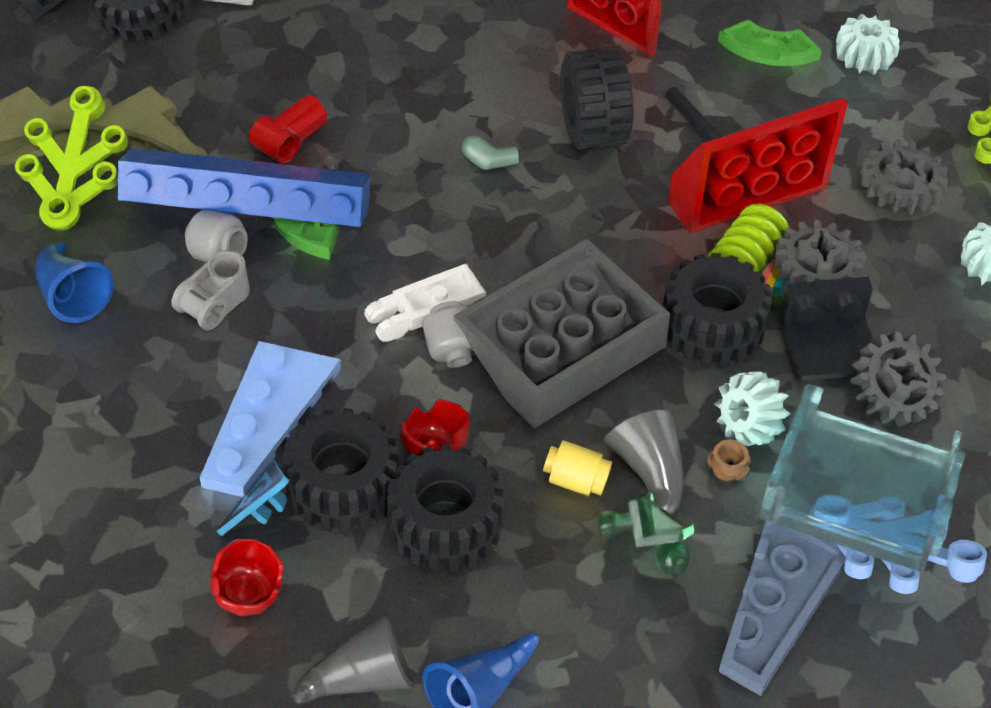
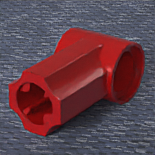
[248,94,328,164]

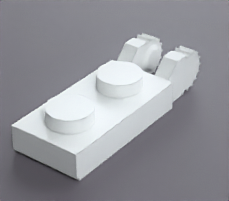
[364,264,486,342]

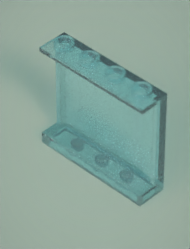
[758,383,966,573]

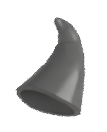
[604,410,684,525]
[294,614,415,704]

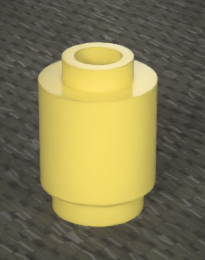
[543,440,613,496]

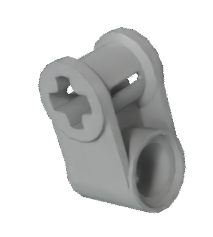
[171,250,250,331]

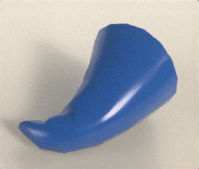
[35,242,114,323]
[422,633,539,708]

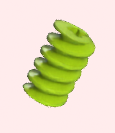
[708,204,789,272]

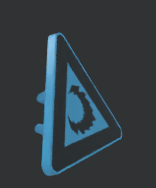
[216,460,289,536]

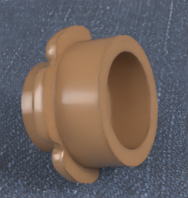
[707,439,751,481]

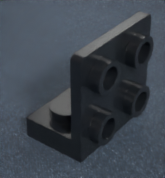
[779,276,873,381]

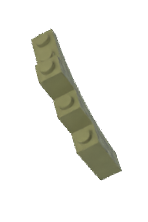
[0,86,209,167]

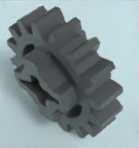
[860,140,949,214]
[774,220,867,283]
[851,331,946,427]

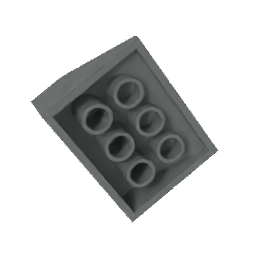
[454,239,670,429]

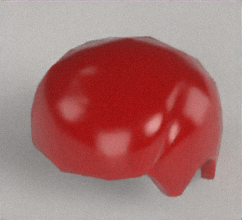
[400,399,470,456]
[210,538,284,616]

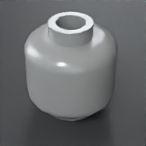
[185,210,248,263]
[423,301,475,368]

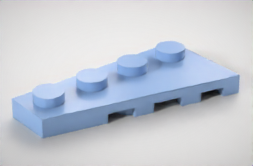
[200,341,341,497]

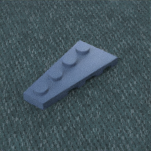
[718,506,845,696]

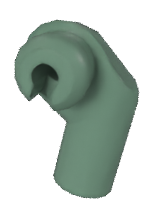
[462,135,519,170]

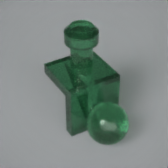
[598,492,695,575]

